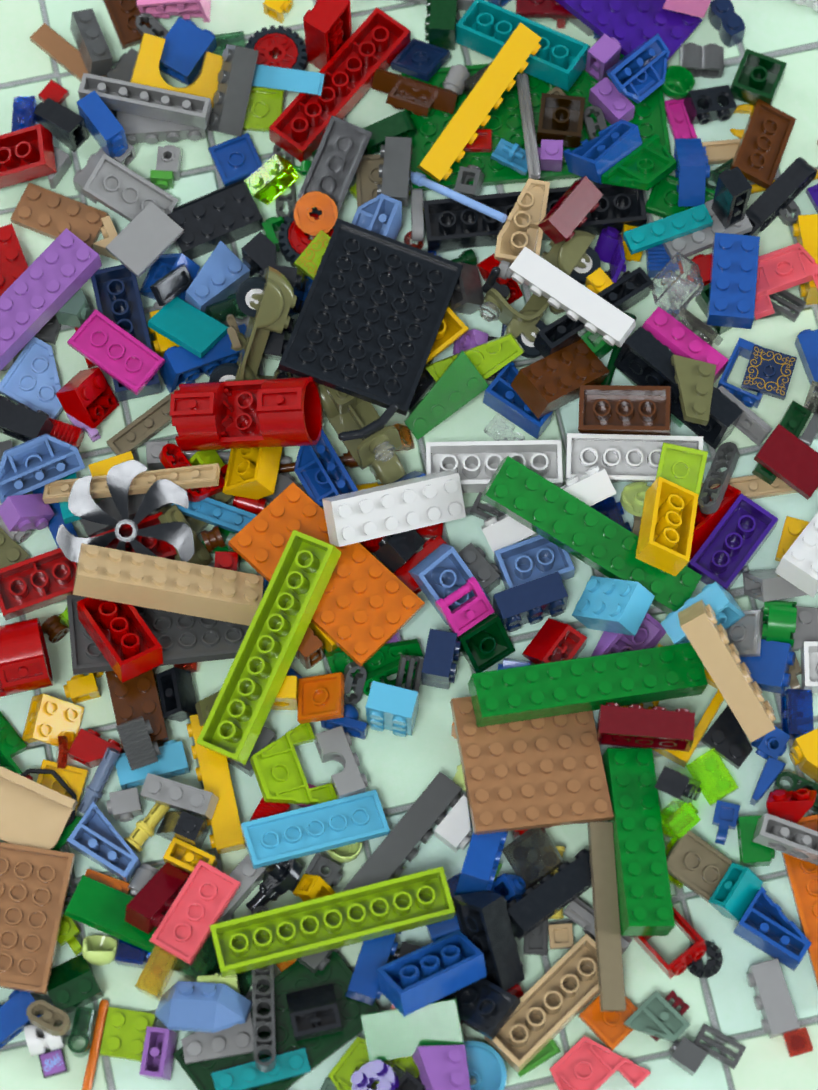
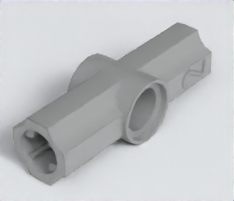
[563,898,633,954]

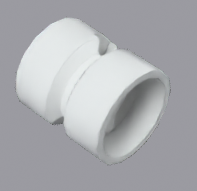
[24,1024,65,1056]

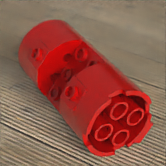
[169,377,322,451]
[0,618,53,697]

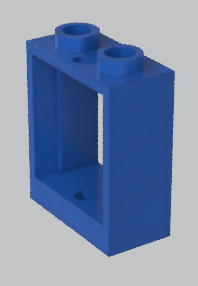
[717,338,764,408]

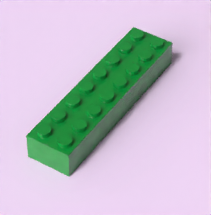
[602,748,675,936]

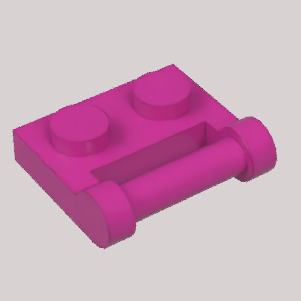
[435,576,495,637]

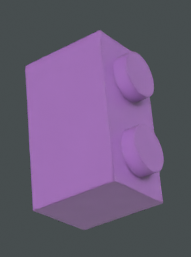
[586,34,621,82]
[589,77,635,125]
[0,493,55,532]
[139,1026,178,1081]

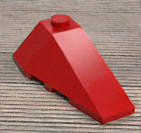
[690,485,741,560]

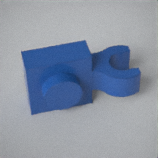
[712,800,740,845]

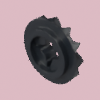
[687,940,723,978]

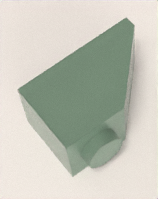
[55,288,92,328]

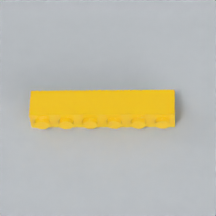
[187,714,246,854]

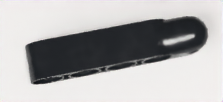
[743,157,818,236]

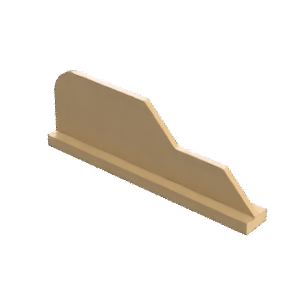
[0,766,78,850]

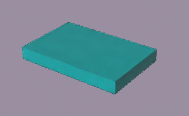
[148,297,228,358]

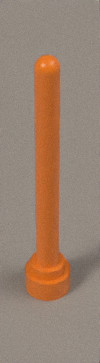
[82,999,109,1090]

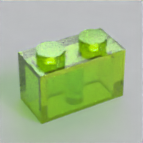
[244,153,299,205]
[660,801,701,839]

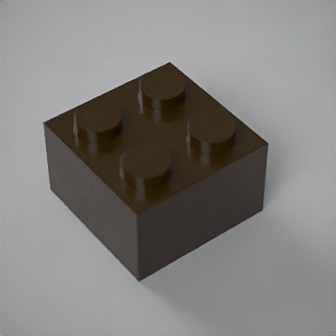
[537,93,585,148]

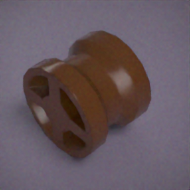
[201,525,226,553]
[41,615,69,644]

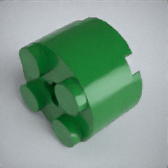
[761,600,797,648]

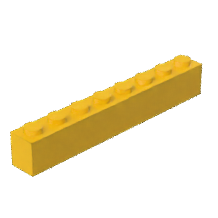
[418,23,542,183]

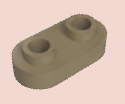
[26,1000,71,1036]

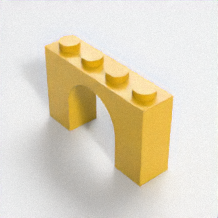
[130,33,223,108]

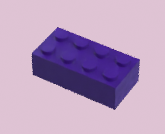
[688,493,778,591]

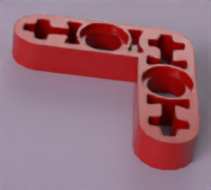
[159,444,228,502]

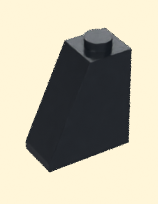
[33,98,89,152]
[156,811,209,849]

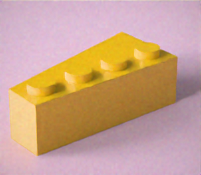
[792,214,818,305]

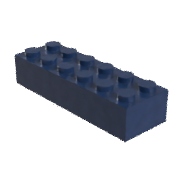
[91,265,162,402]

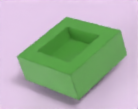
[150,170,174,190]

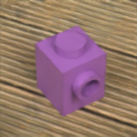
[537,139,563,171]

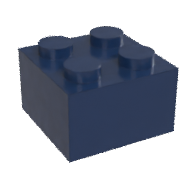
[421,629,461,690]

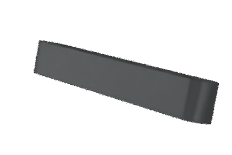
[251,906,277,1073]

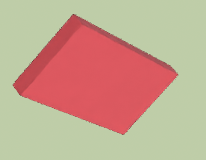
[149,860,241,966]

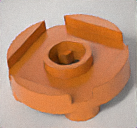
[293,191,338,236]

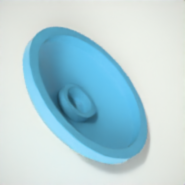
[464,1041,507,1090]

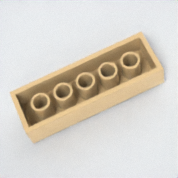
[678,600,776,742]
[484,934,599,1073]

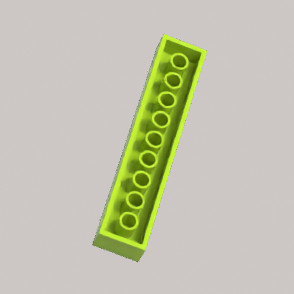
[196,530,341,765]
[210,866,455,978]

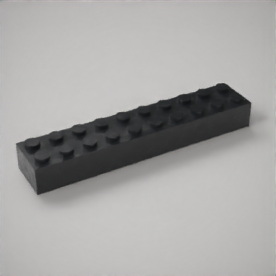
[423,183,647,252]

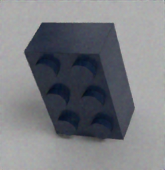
[493,572,568,632]

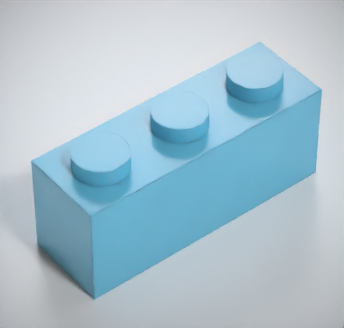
[115,740,190,790]

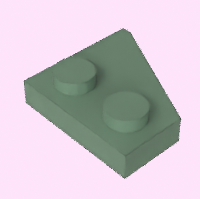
[623,991,690,1043]

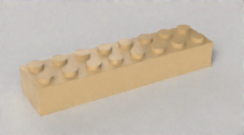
[73,543,264,626]

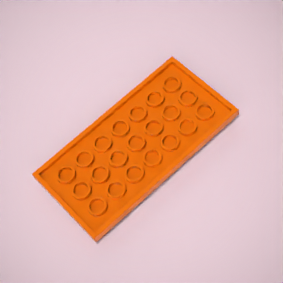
[228,482,425,667]

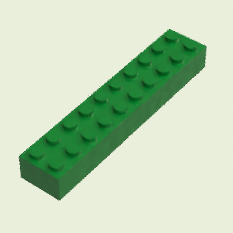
[480,456,702,614]
[468,643,708,727]

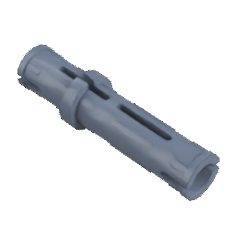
[77,747,121,814]

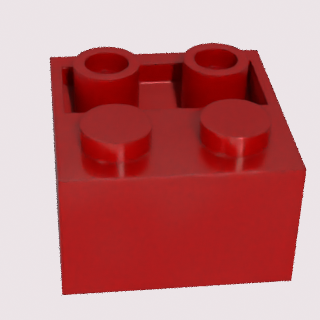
[56,367,119,428]
[522,618,587,665]

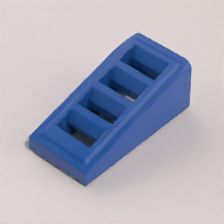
[750,757,786,806]

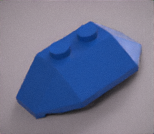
[606,34,670,104]
[294,429,359,507]

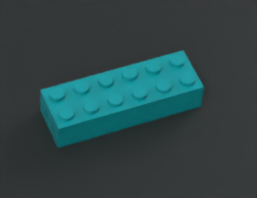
[456,0,590,91]

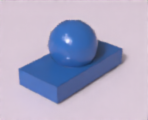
[321,704,368,740]

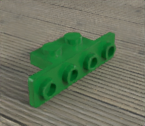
[0,712,27,775]

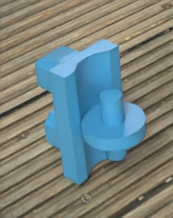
[491,138,528,175]

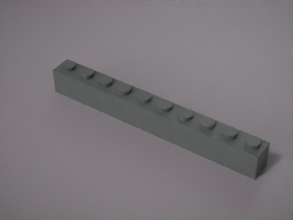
[296,772,462,974]

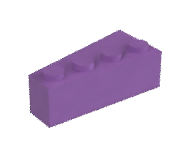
[412,1045,470,1090]

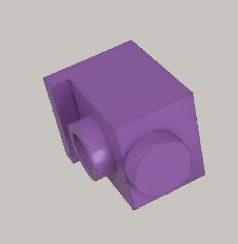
[453,329,488,355]

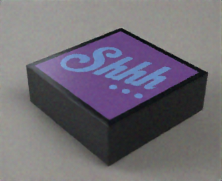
[39,1048,68,1079]

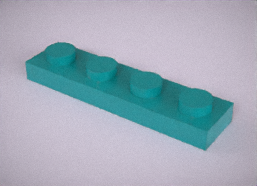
[623,203,713,255]
[212,1048,311,1090]

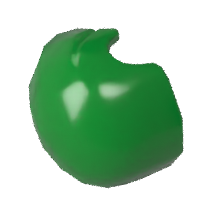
[661,65,695,100]

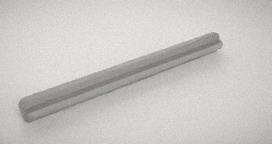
[516,73,541,180]

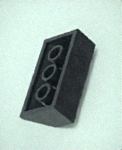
[452,890,525,991]

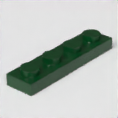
[752,401,812,485]

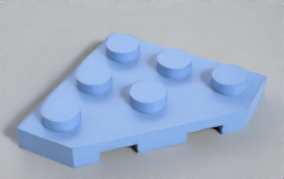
[0,336,64,420]

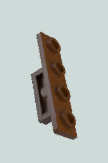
[371,68,458,116]

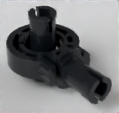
[246,859,302,912]

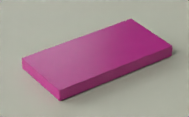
[67,309,165,395]

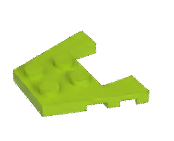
[249,723,338,805]
[328,1037,420,1090]

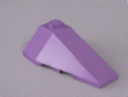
[591,613,666,657]

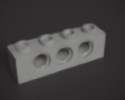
[752,813,818,865]

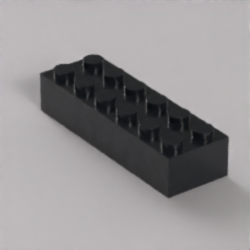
[613,326,744,449]

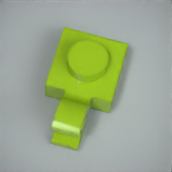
[58,914,82,956]

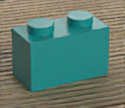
[708,862,763,922]

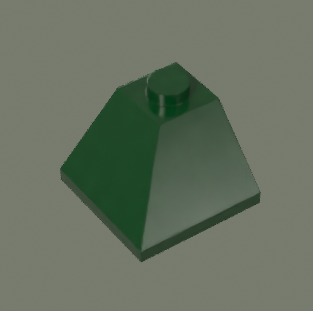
[449,614,515,673]

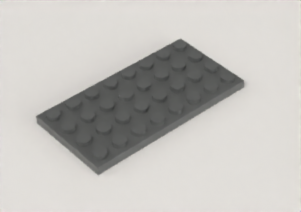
[67,595,249,675]

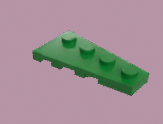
[404,350,489,440]
[325,639,424,690]

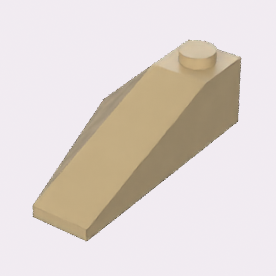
[494,178,550,265]

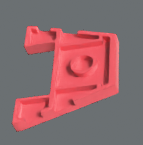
[754,243,818,320]
[549,1036,651,1090]

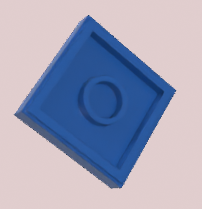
[208,133,265,187]

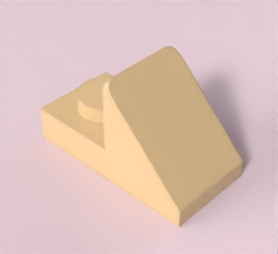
[93,215,118,261]

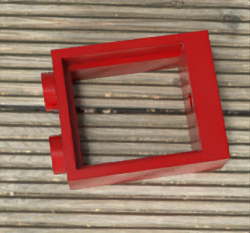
[633,907,707,979]

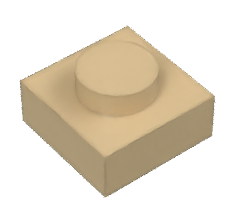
[548,923,574,950]

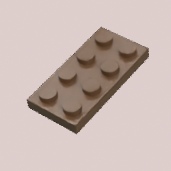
[10,182,108,249]

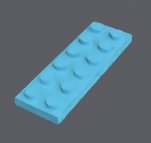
[241,790,390,869]

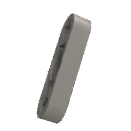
[411,188,424,241]

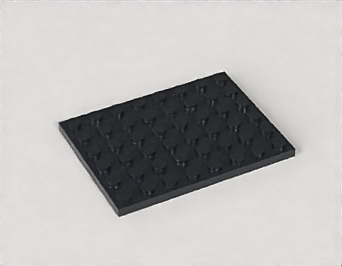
[278,219,463,416]

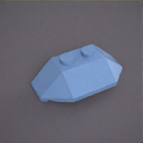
[351,193,402,240]
[0,434,85,503]
[155,981,252,1033]

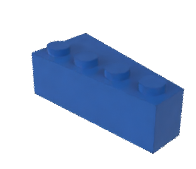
[159,324,247,393]

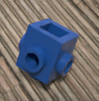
[751,726,791,760]
[491,873,527,903]

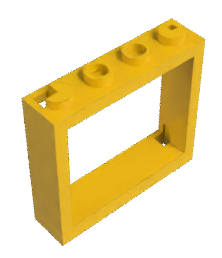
[622,644,724,768]

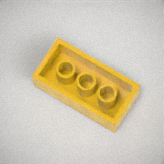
[635,476,699,577]

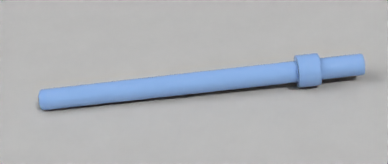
[410,171,507,223]

